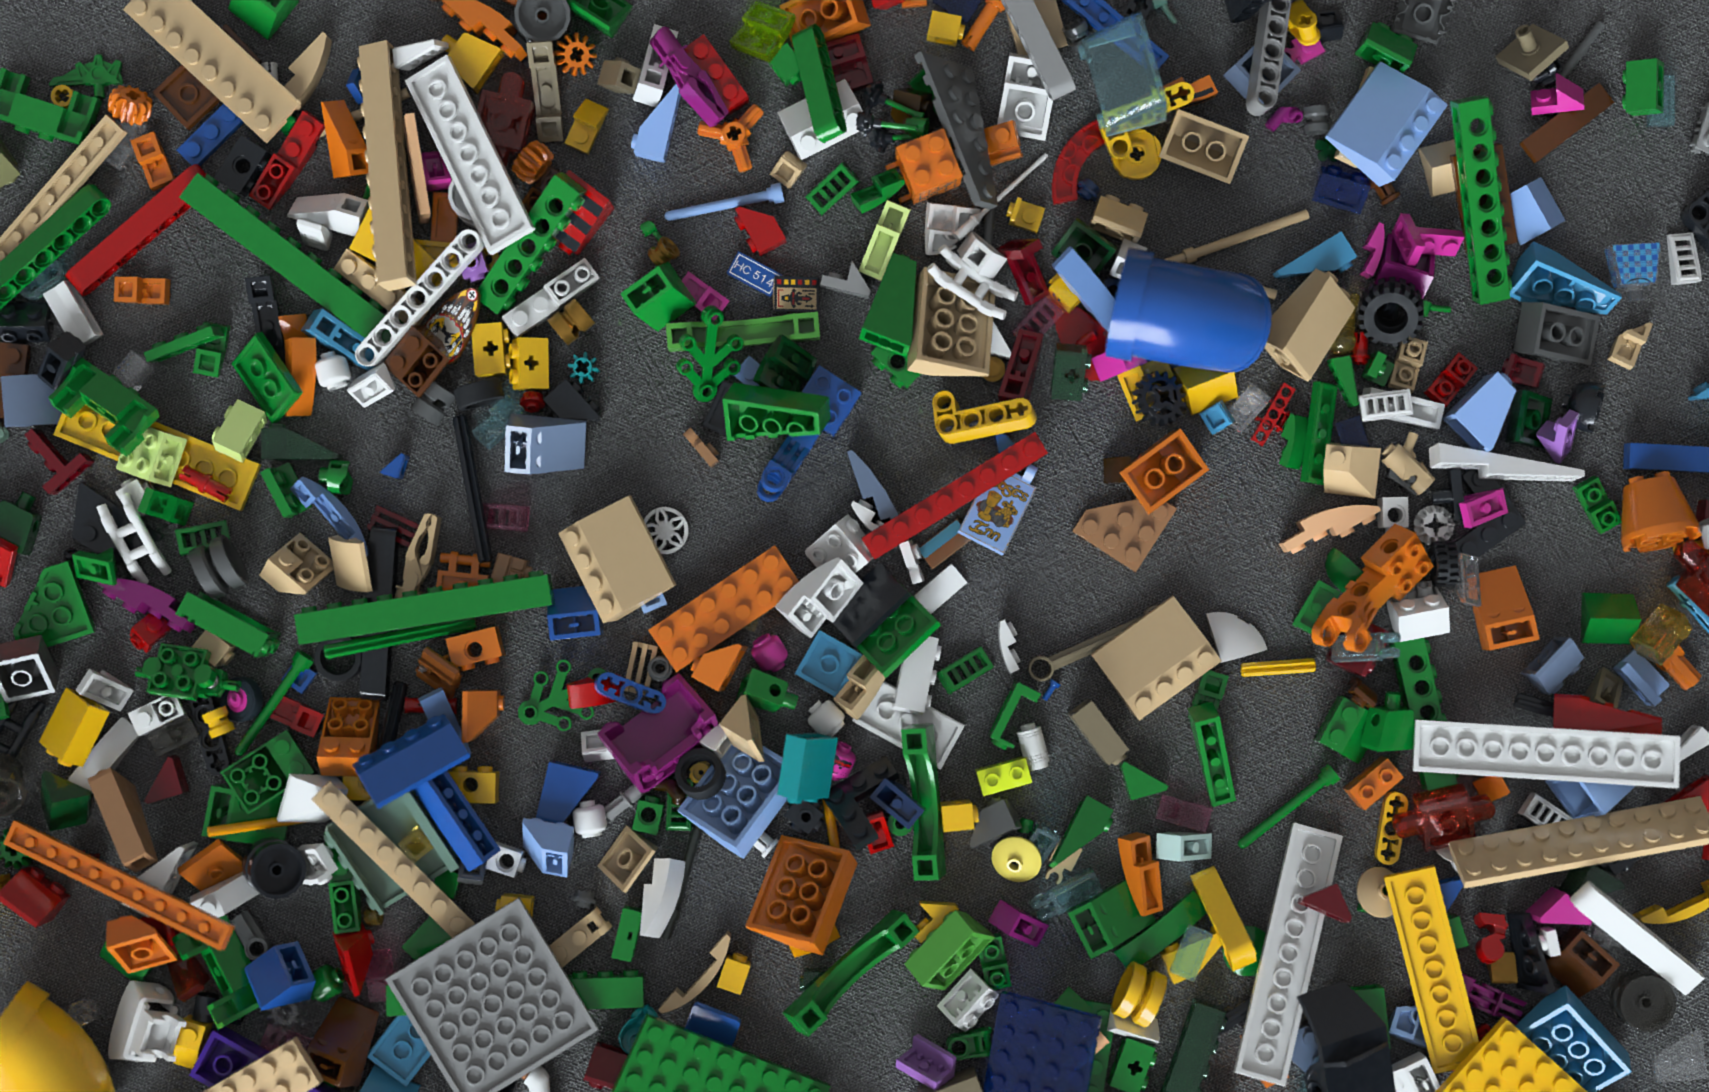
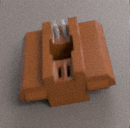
[415,646,462,699]

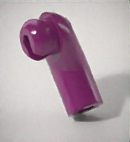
[1265,106,1303,132]

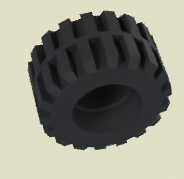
[1358,277,1424,347]

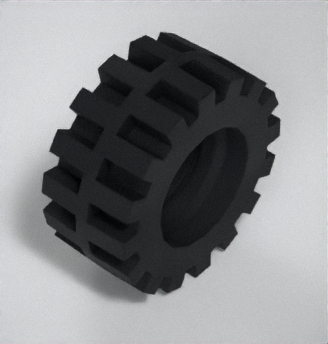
[1429,541,1459,587]

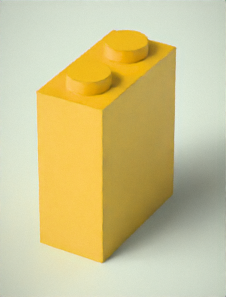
[39,687,110,767]

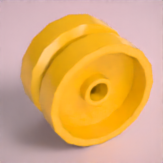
[1111,961,1167,1028]

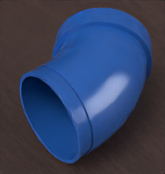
[1106,247,1271,373]

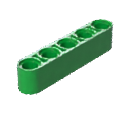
[792,23,847,143]

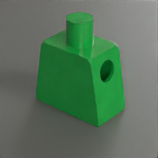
[735,668,799,713]
[1361,691,1414,752]

